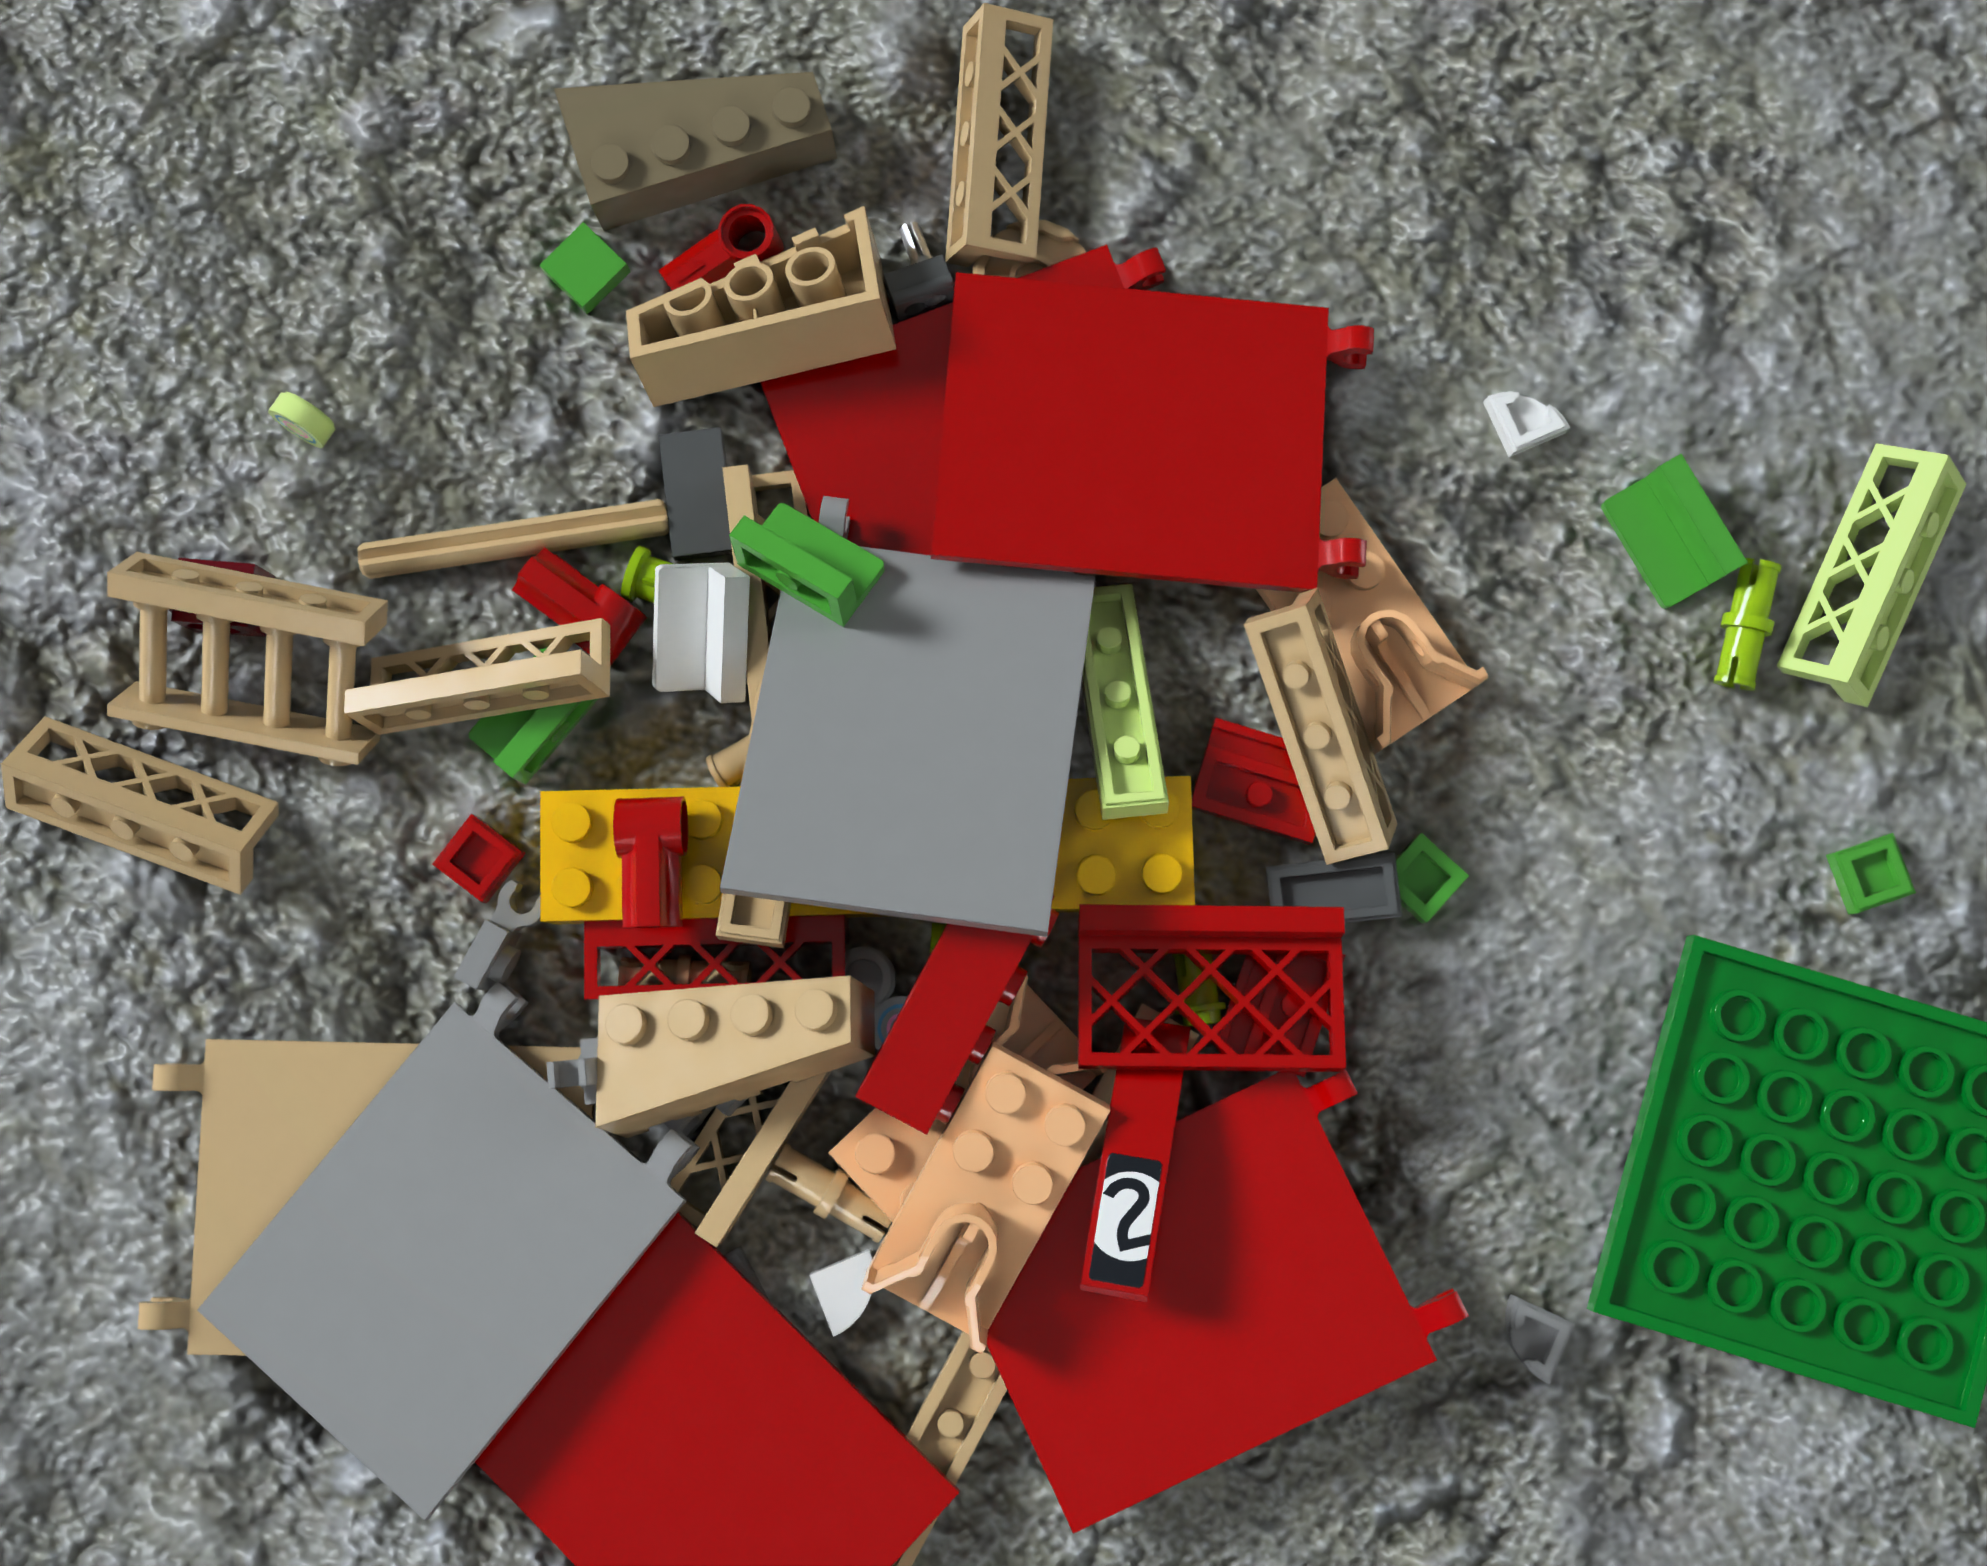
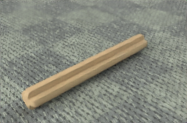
[358,499,669,579]

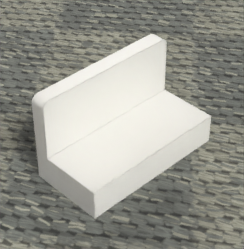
[652,563,750,703]

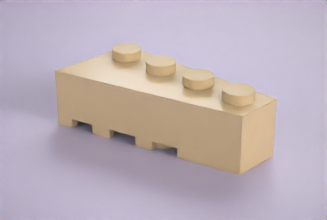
[595,975,875,1138]

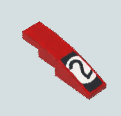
[1080,1018,1191,1302]

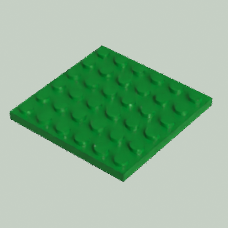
[1586,935,1987,1428]

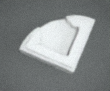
[1483,391,1570,457]
[809,1248,874,1337]

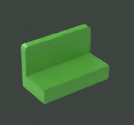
[1601,454,1748,609]
[729,503,885,627]
[469,648,598,784]

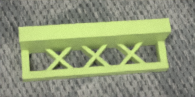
[1777,443,1966,707]

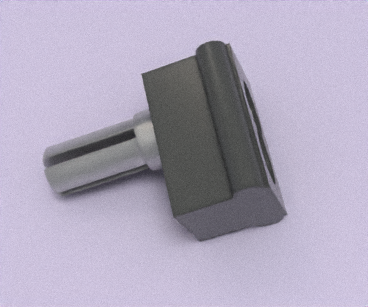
[884,222,955,323]

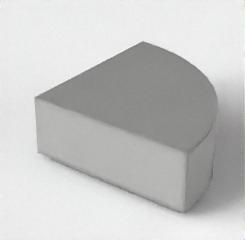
[1505,1294,1575,1384]

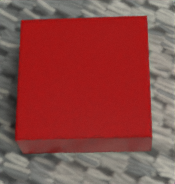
[432,814,526,903]

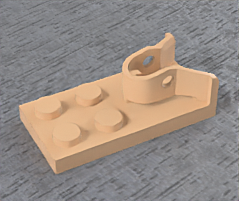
[1256,478,1488,755]
[828,975,1107,1223]
[861,1041,1111,1354]

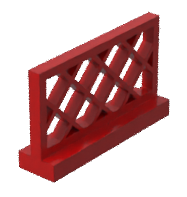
[1078,904,1346,1072]

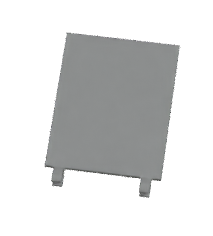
[720,496,1096,937]
[198,982,700,1520]

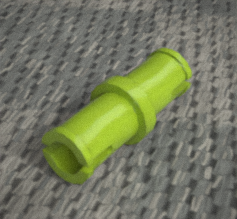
[1713,558,1782,691]

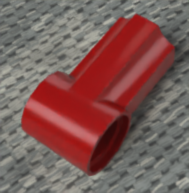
[658,204,783,290]
[512,547,647,666]
[613,796,689,928]

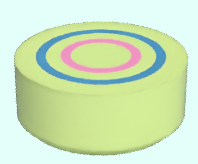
[268,392,335,448]

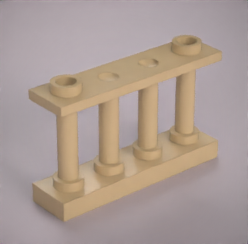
[107,552,388,766]

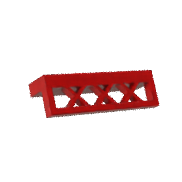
[584,915,849,1000]

